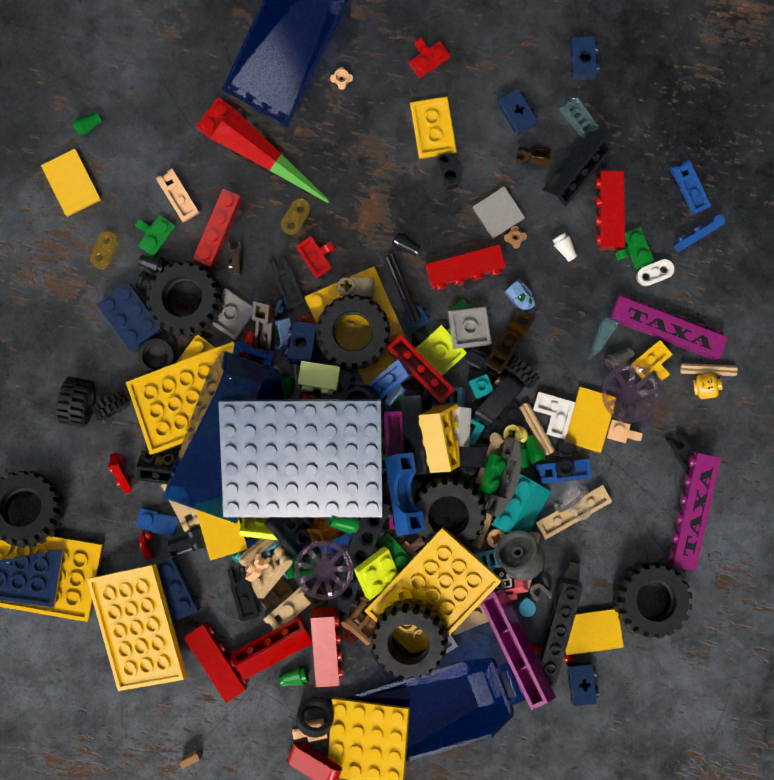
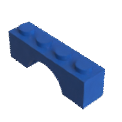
[385,453,426,536]

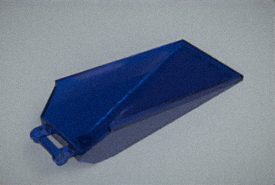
[222,0,348,126]
[163,339,283,524]
[344,658,526,762]

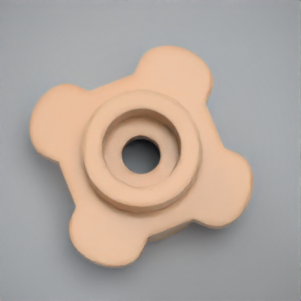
[330,67,353,90]

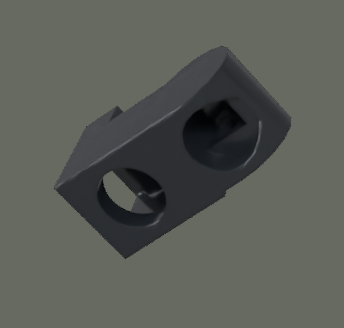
[436,152,461,192]

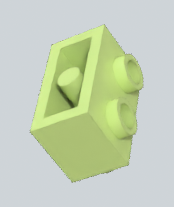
[297,361,341,395]

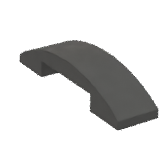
[486,438,521,517]

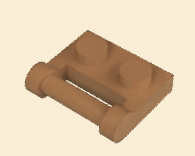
[341,593,376,645]

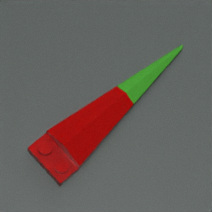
[196,97,329,203]

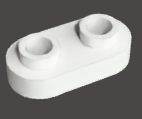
[636,259,674,286]

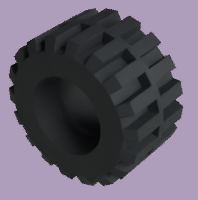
[57,376,96,428]

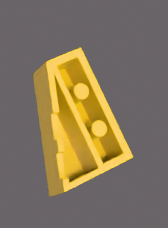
[419,404,460,473]

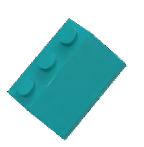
[491,474,551,533]

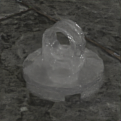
[553,482,591,520]

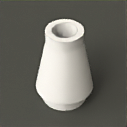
[552,232,578,262]

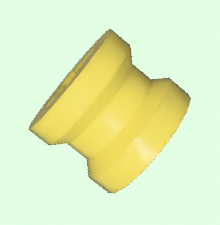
[503,424,528,445]

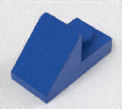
[136,508,178,536]

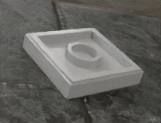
[472,187,525,239]
[212,288,253,341]
[448,306,492,350]

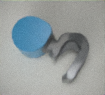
[518,582,552,617]

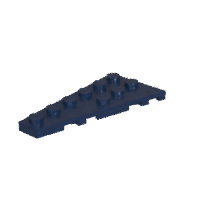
[0,549,64,608]

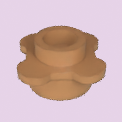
[504,226,527,249]

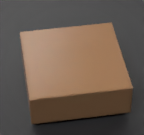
[179,750,203,769]

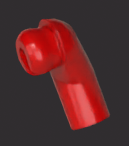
[139,530,154,560]

